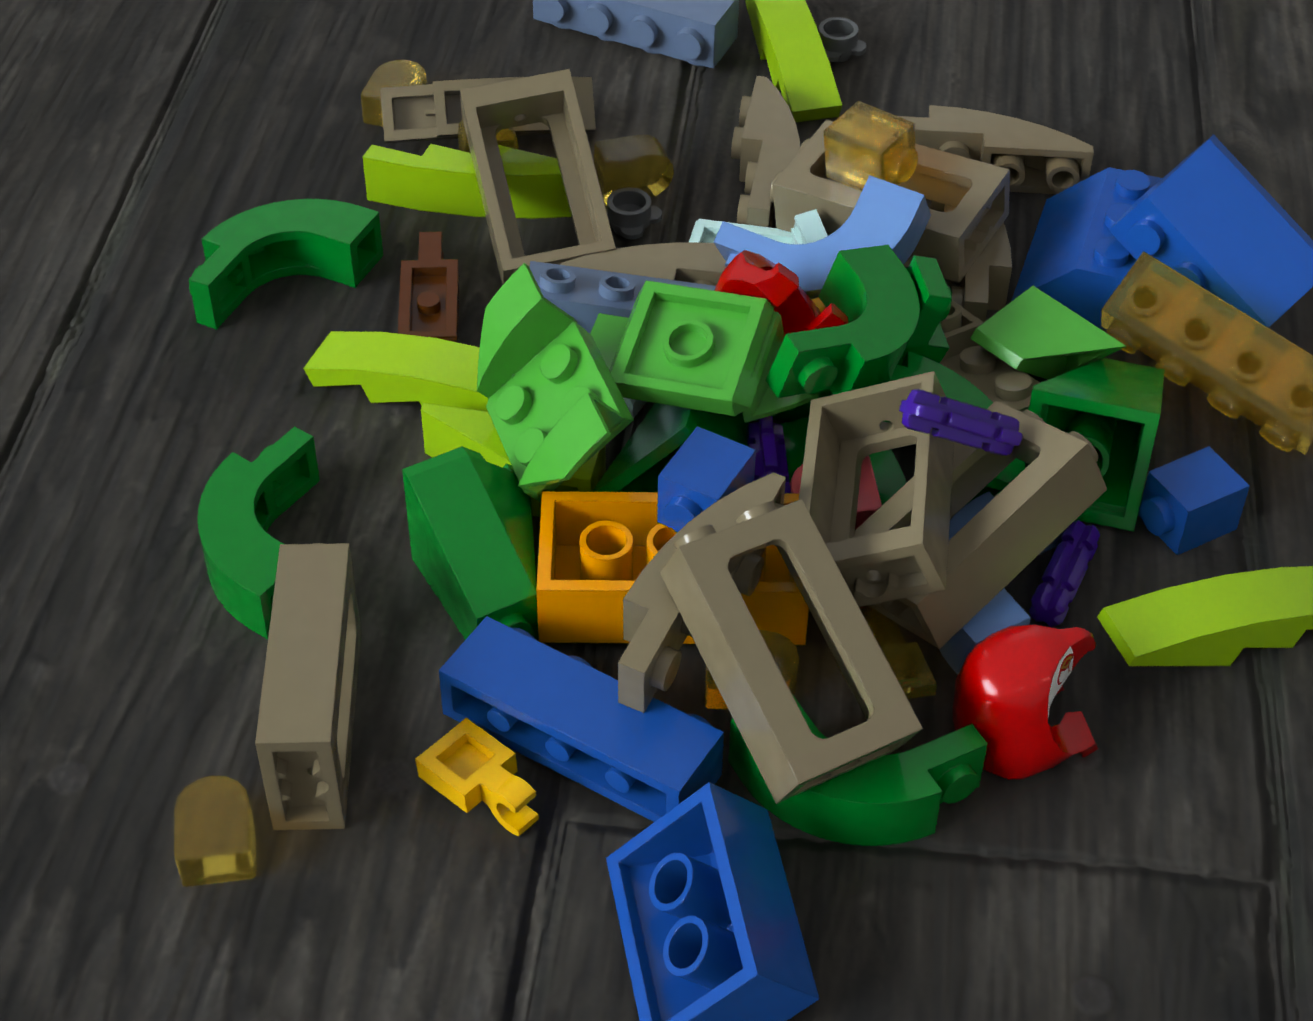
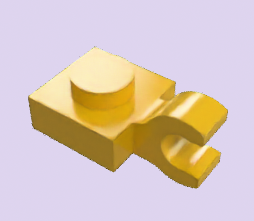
[415,718,539,836]

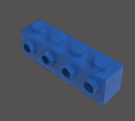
[439,616,724,822]

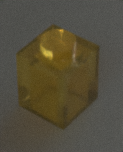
[824,101,918,192]

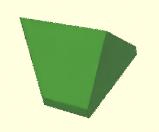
[970,286,1126,380]

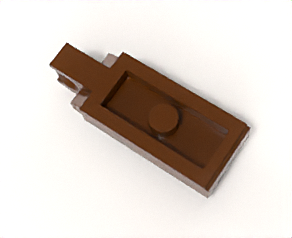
[398,231,460,343]

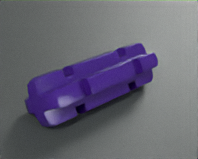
[899,389,1023,456]
[746,416,791,493]
[1029,520,1100,627]

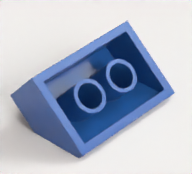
[1109,134,1313,358]
[1011,167,1162,334]
[606,782,819,1021]

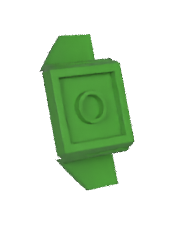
[477,263,634,502]
[590,280,820,423]

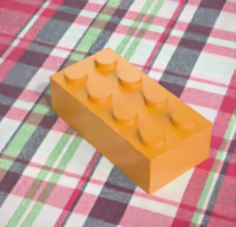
[536,491,809,645]

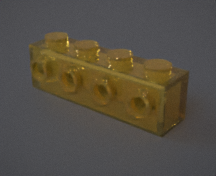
[1101,251,1313,455]

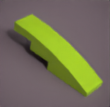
[745,0,842,122]
[363,144,572,219]
[303,331,488,412]
[1097,566,1313,666]

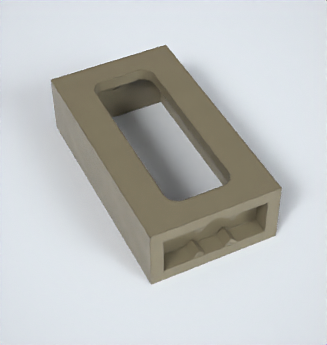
[460,69,616,285]
[770,119,1010,283]
[799,371,954,607]
[854,400,1107,649]
[660,499,923,804]
[255,543,362,830]

